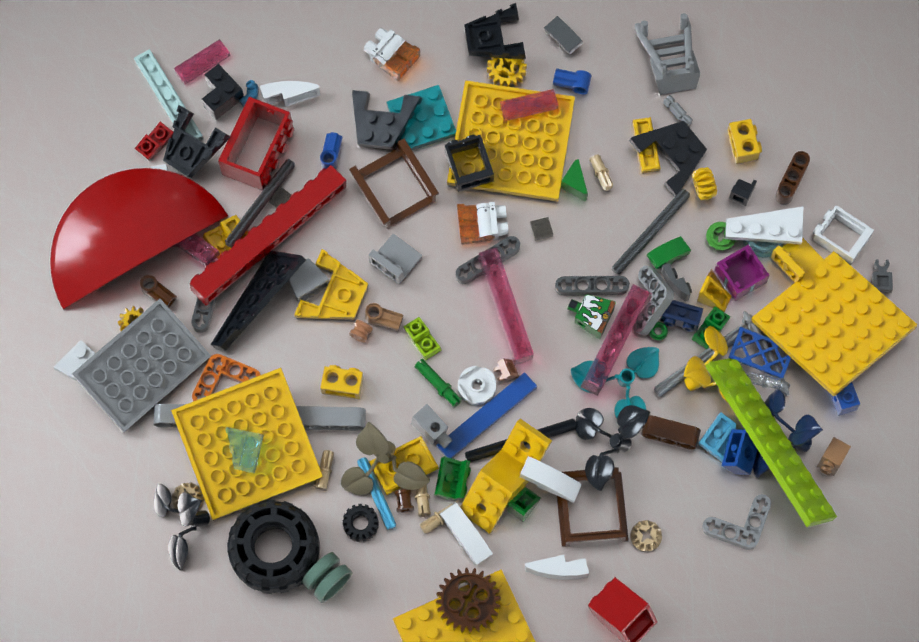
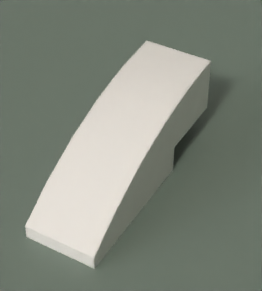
[260,81,320,107]
[520,456,582,503]
[440,503,493,565]
[525,555,589,580]

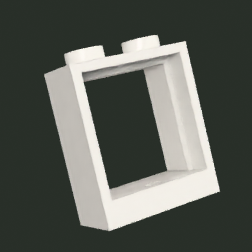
[812,206,874,265]

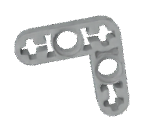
[633,266,674,335]
[702,494,771,550]

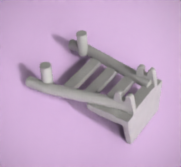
[634,13,700,95]

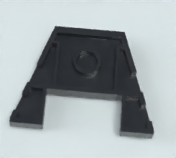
[464,3,526,59]
[352,90,422,150]
[163,105,231,178]
[629,121,707,197]

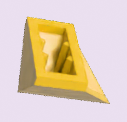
[697,269,732,312]

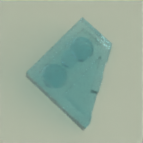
[225,427,264,474]

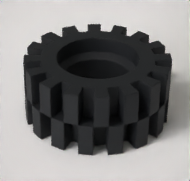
[343,504,379,542]

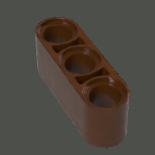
[775,151,810,205]
[641,415,701,450]

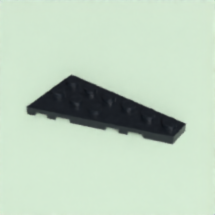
[210,251,306,351]

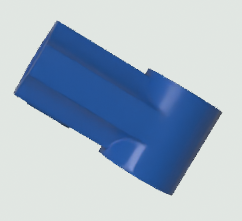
[553,68,592,94]
[320,132,343,169]

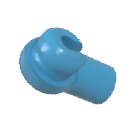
[239,80,259,107]

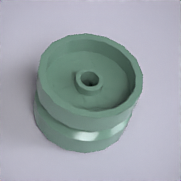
[302,552,353,603]

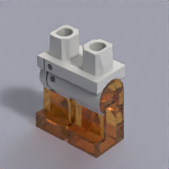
[364,28,420,81]
[457,202,509,245]

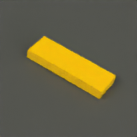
[632,117,661,173]

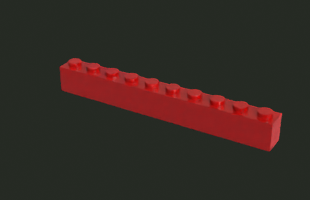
[190,165,346,306]

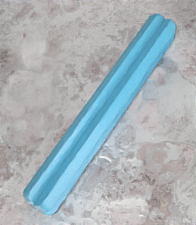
[357,457,396,530]

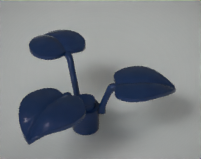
[753,389,823,478]

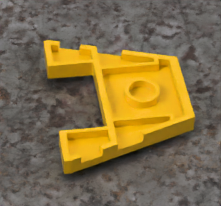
[294,249,368,320]

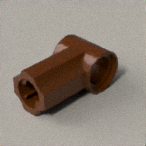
[140,275,177,308]

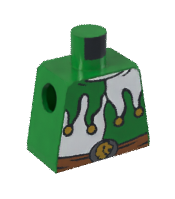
[567,294,616,339]

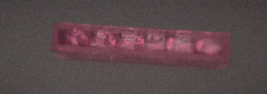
[478,247,534,365]
[581,284,650,396]

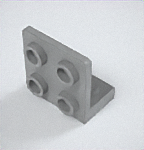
[369,234,422,284]

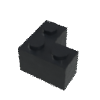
[202,63,244,120]

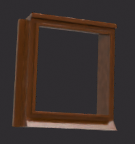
[349,139,439,229]
[557,467,629,547]

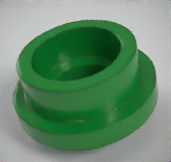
[649,322,668,341]

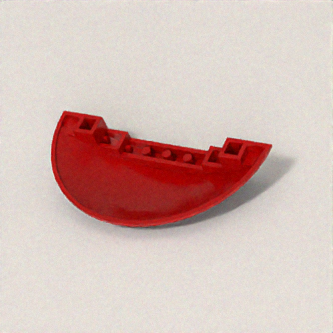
[50,168,228,309]

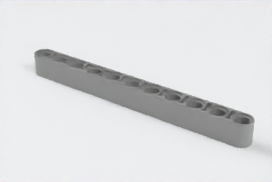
[153,404,366,431]

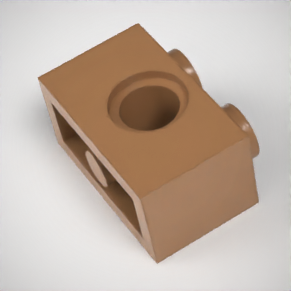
[817,437,851,476]

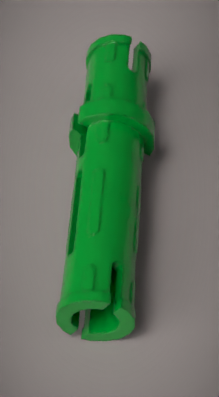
[414,359,462,408]

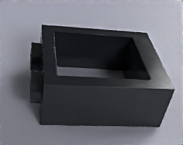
[445,134,494,192]

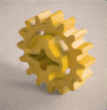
[487,57,527,87]

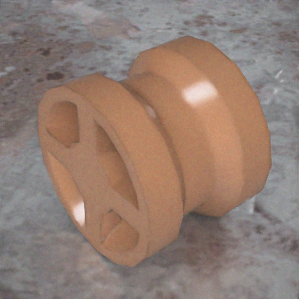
[349,320,373,343]

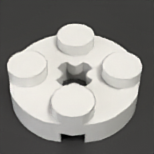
[458,366,496,406]

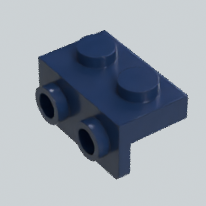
[660,300,704,332]

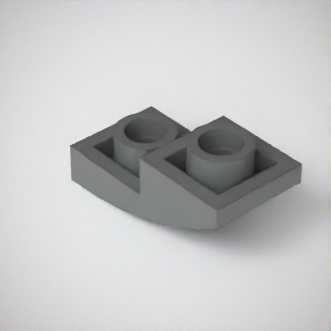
[544,16,583,54]
[661,263,692,302]

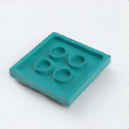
[386,85,456,150]

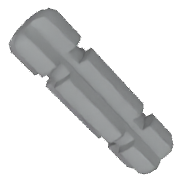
[663,95,693,126]

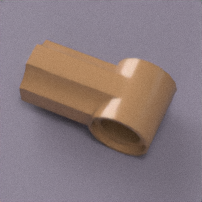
[365,303,404,331]

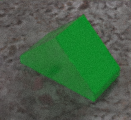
[561,159,588,201]
[507,487,541,522]

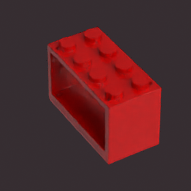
[218,97,294,191]

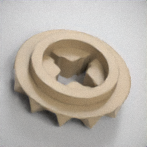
[172,482,204,509]
[630,520,662,552]

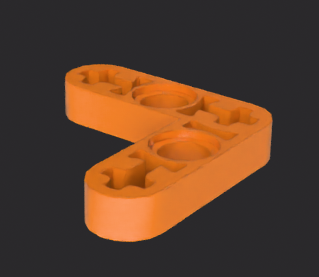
[192,354,261,401]

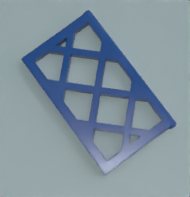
[728,327,791,379]

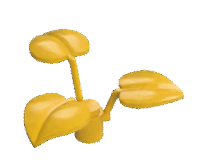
[684,326,728,403]

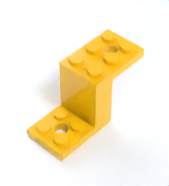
[460,418,552,534]

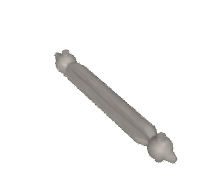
[742,311,790,396]

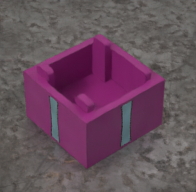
[714,244,770,301]

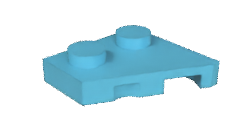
[698,412,736,462]

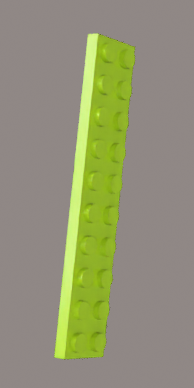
[705,358,837,527]

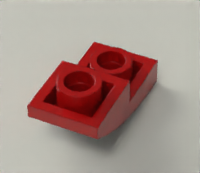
[135,121,173,160]

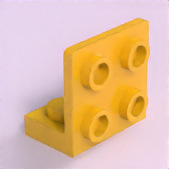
[771,237,824,283]

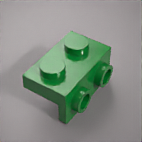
[434,456,471,501]

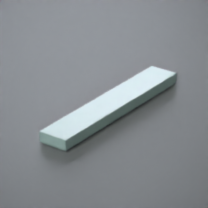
[134,49,204,140]

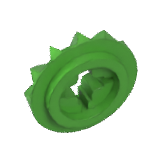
[706,222,736,251]

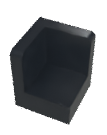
[729,179,757,206]

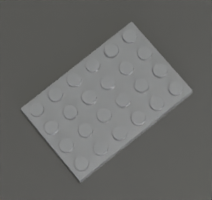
[72,299,211,433]

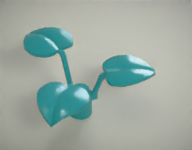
[571,347,659,418]

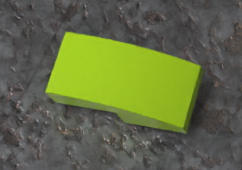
[403,317,442,361]

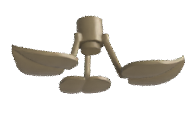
[341,422,430,495]

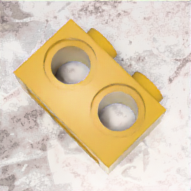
[727,119,762,164]
[320,365,364,399]

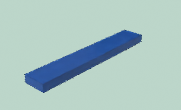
[436,372,537,458]

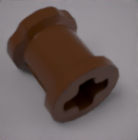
[394,489,414,513]

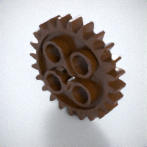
[436,568,501,634]

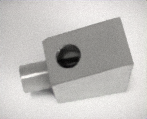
[288,258,329,303]
[411,404,453,449]

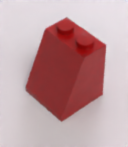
[588,577,658,642]

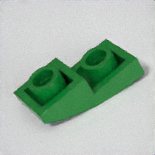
[647,236,691,269]
[692,307,730,349]

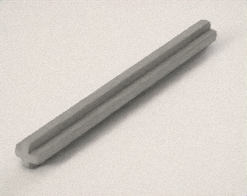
[654,324,748,397]

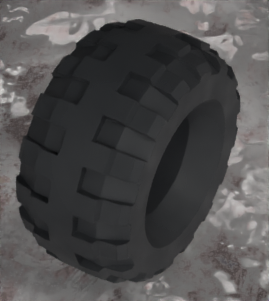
[227,500,320,594]

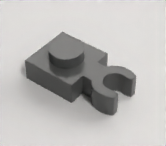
[872,259,893,293]

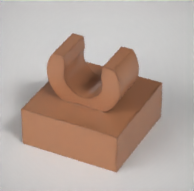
[493,358,519,381]

